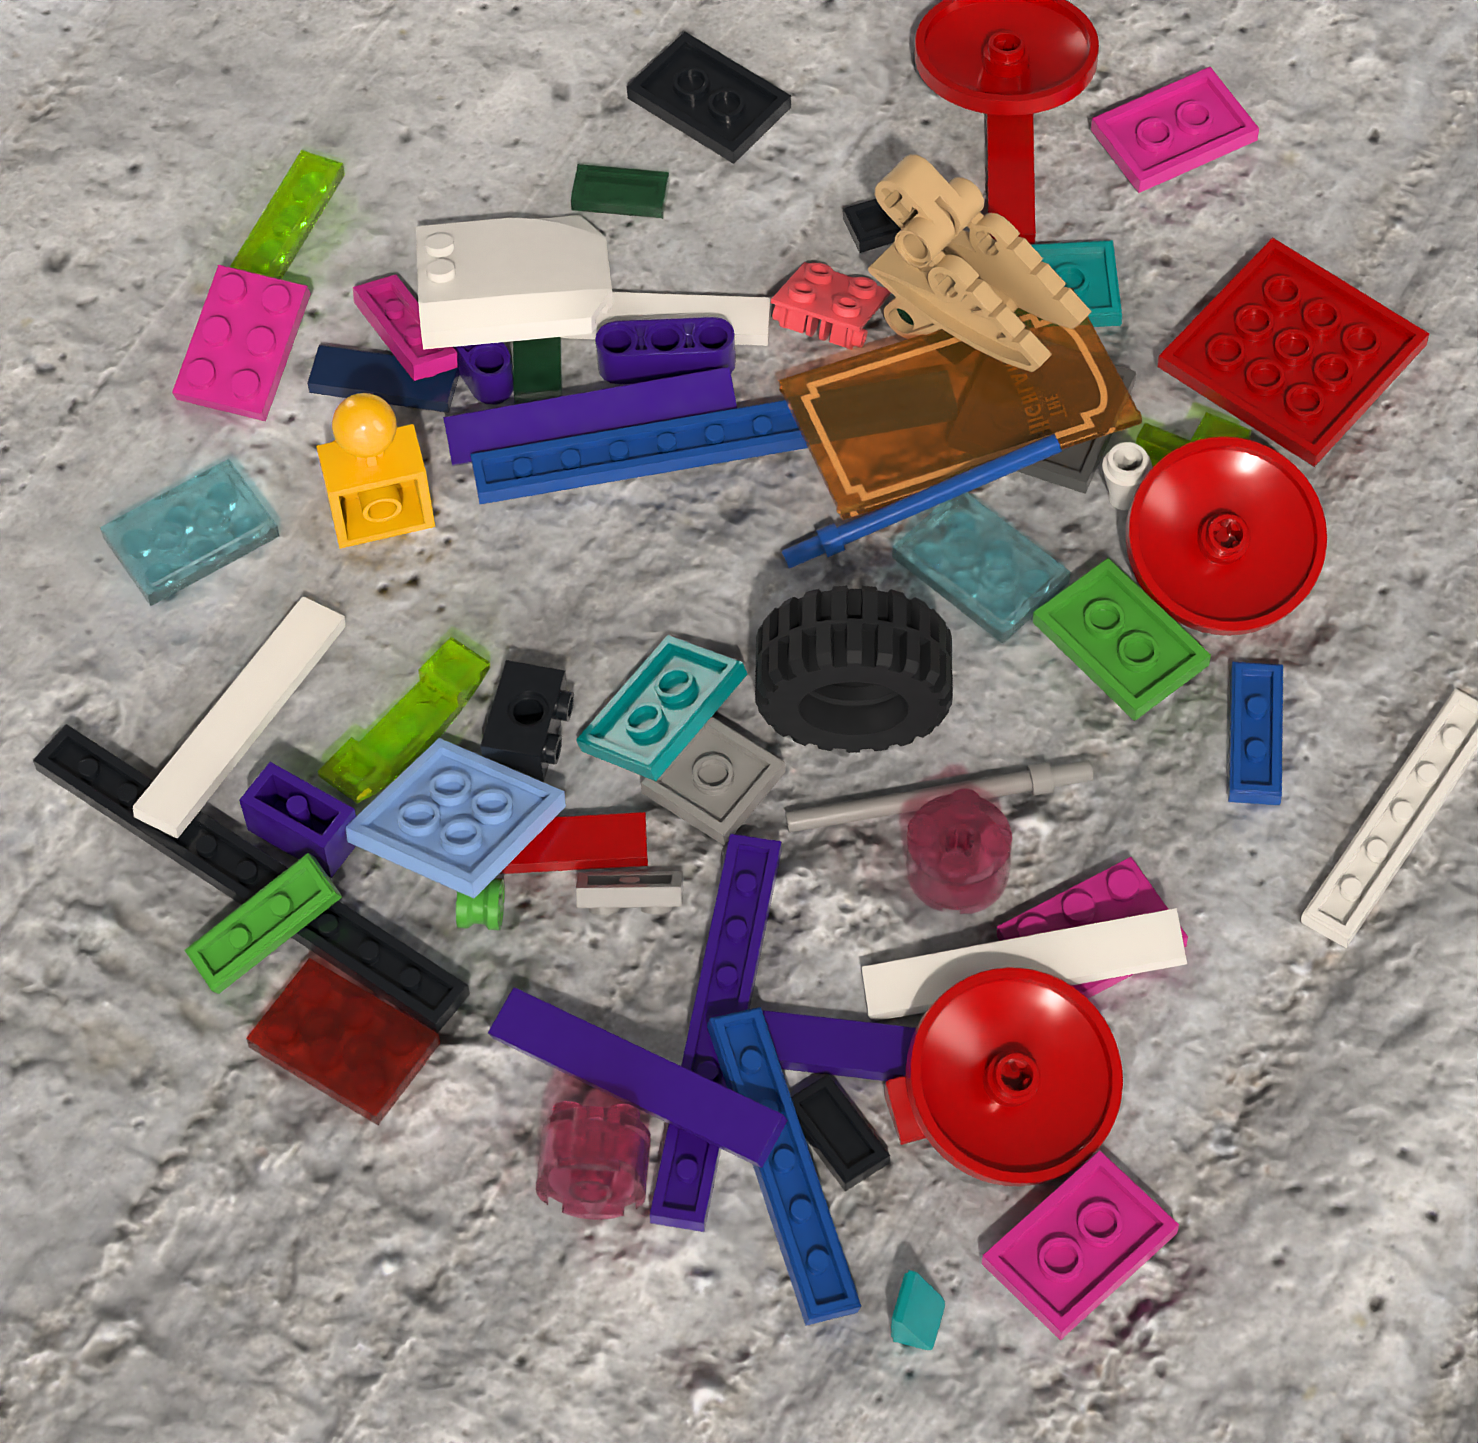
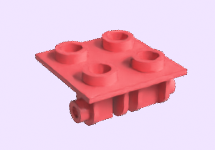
[771,262,891,350]

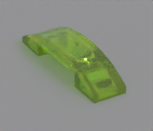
[317,637,490,803]

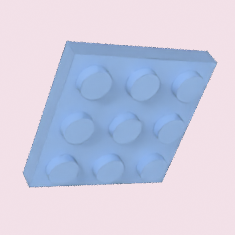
[346,738,566,899]

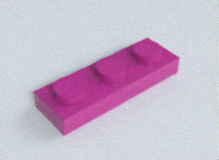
[353,274,458,381]

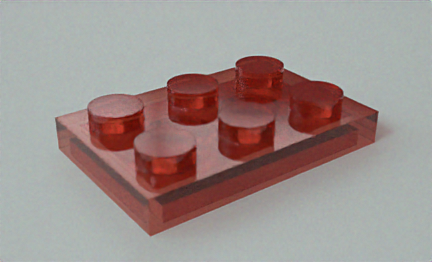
[246,958,440,1125]

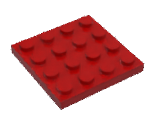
[1157,237,1429,467]

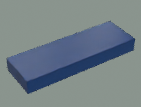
[1228,662,1283,805]

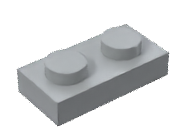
[576,871,683,915]

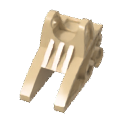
[868,154,1092,372]

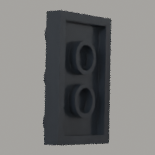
[627,32,791,164]

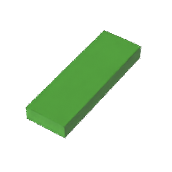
[184,853,342,994]

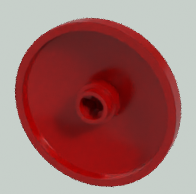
[915,0,1099,116]
[1126,437,1327,636]
[906,967,1123,1187]

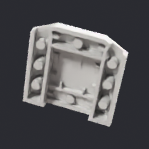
[415,215,613,350]

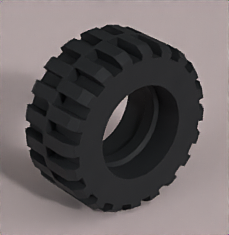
[755,585,953,753]

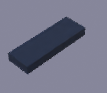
[307,345,460,413]

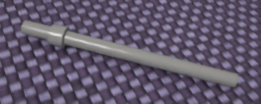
[785,760,1093,833]

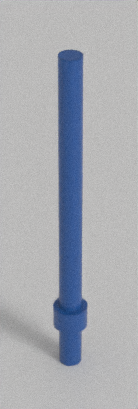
[781,434,1062,569]

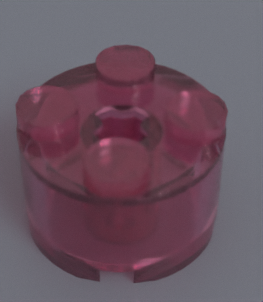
[906,788,1012,914]
[535,1101,651,1220]

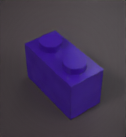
[239,762,356,878]

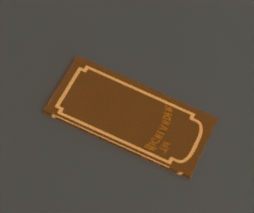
[779,288,1142,520]

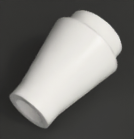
[1102,442,1152,510]

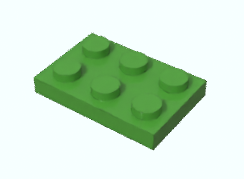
[1033,558,1211,721]

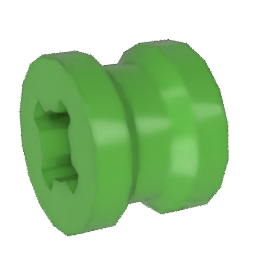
[456,878,505,930]

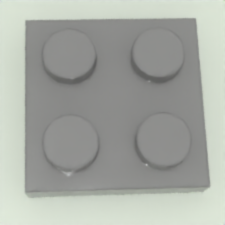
[641,717,785,845]

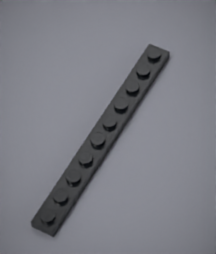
[33,724,470,1034]

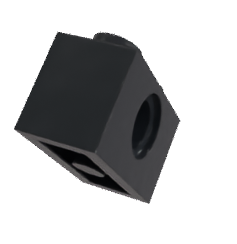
[480,660,574,782]

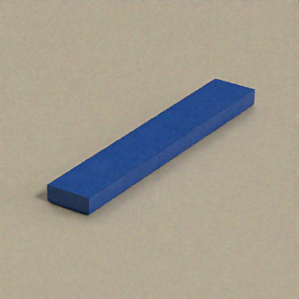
[707,1007,861,1326]

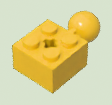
[316,393,435,549]

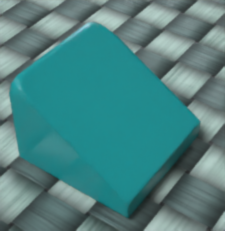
[891,1270,945,1351]

